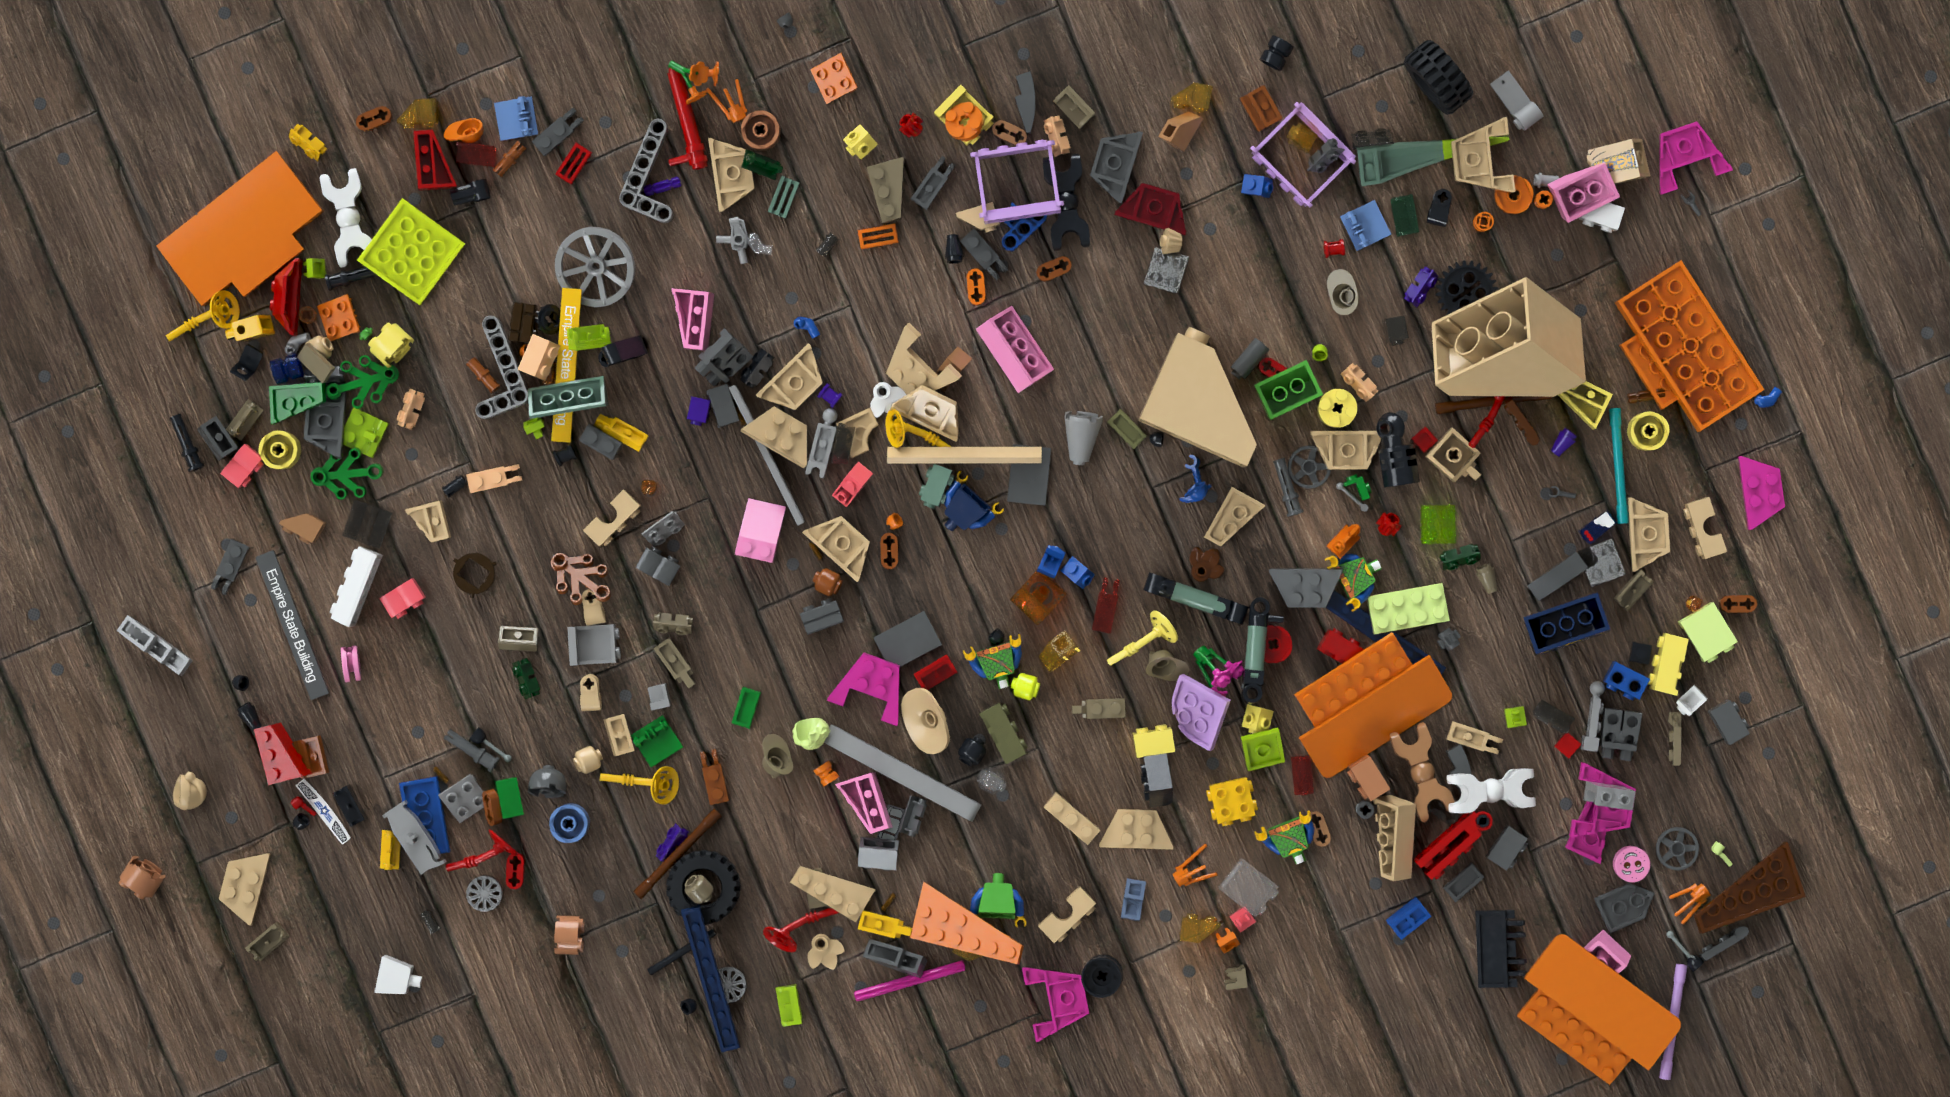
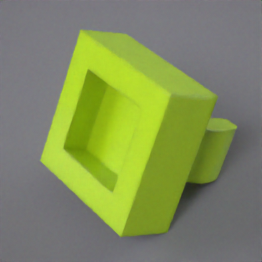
[303,258,326,279]
[523,417,544,440]
[1504,706,1527,728]

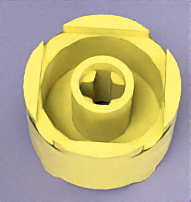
[368,322,414,368]
[1317,389,1357,428]
[1627,411,1669,451]
[259,430,301,469]

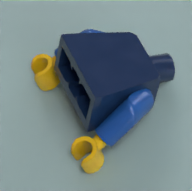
[944,471,1004,531]

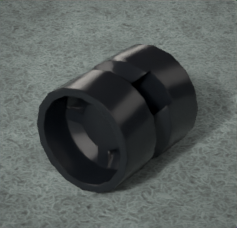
[1259,35,1294,71]

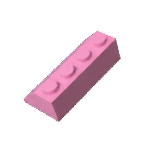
[976,306,1054,393]

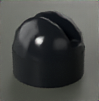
[1149,431,1164,447]
[988,628,1005,645]
[232,675,249,691]
[292,813,310,830]
[680,998,697,1015]

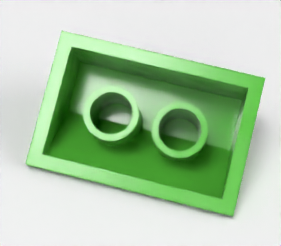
[1254,360,1323,420]

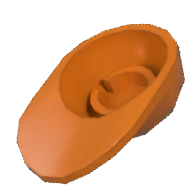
[444,118,484,143]

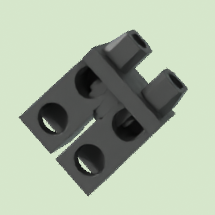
[695,328,753,386]
[1599,707,1642,761]

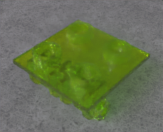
[1420,505,1456,544]

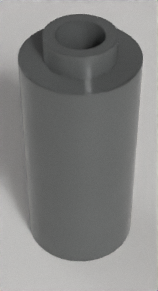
[1230,338,1270,380]

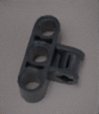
[598,335,648,367]

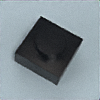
[1629,642,1652,664]

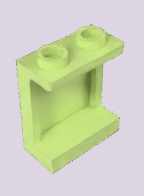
[1678,602,1738,663]

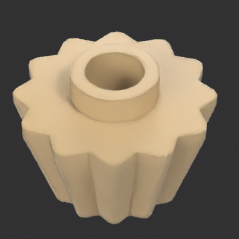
[1160,228,1182,254]

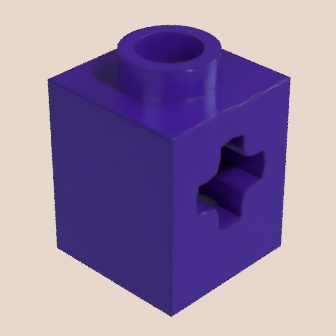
[687,396,711,426]

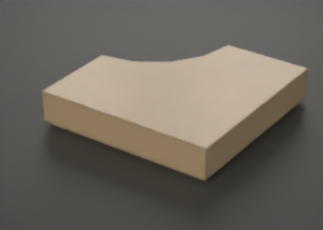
[836,408,878,458]

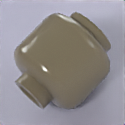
[685,875,713,904]

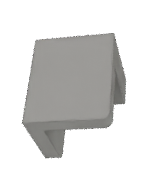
[648,683,671,711]

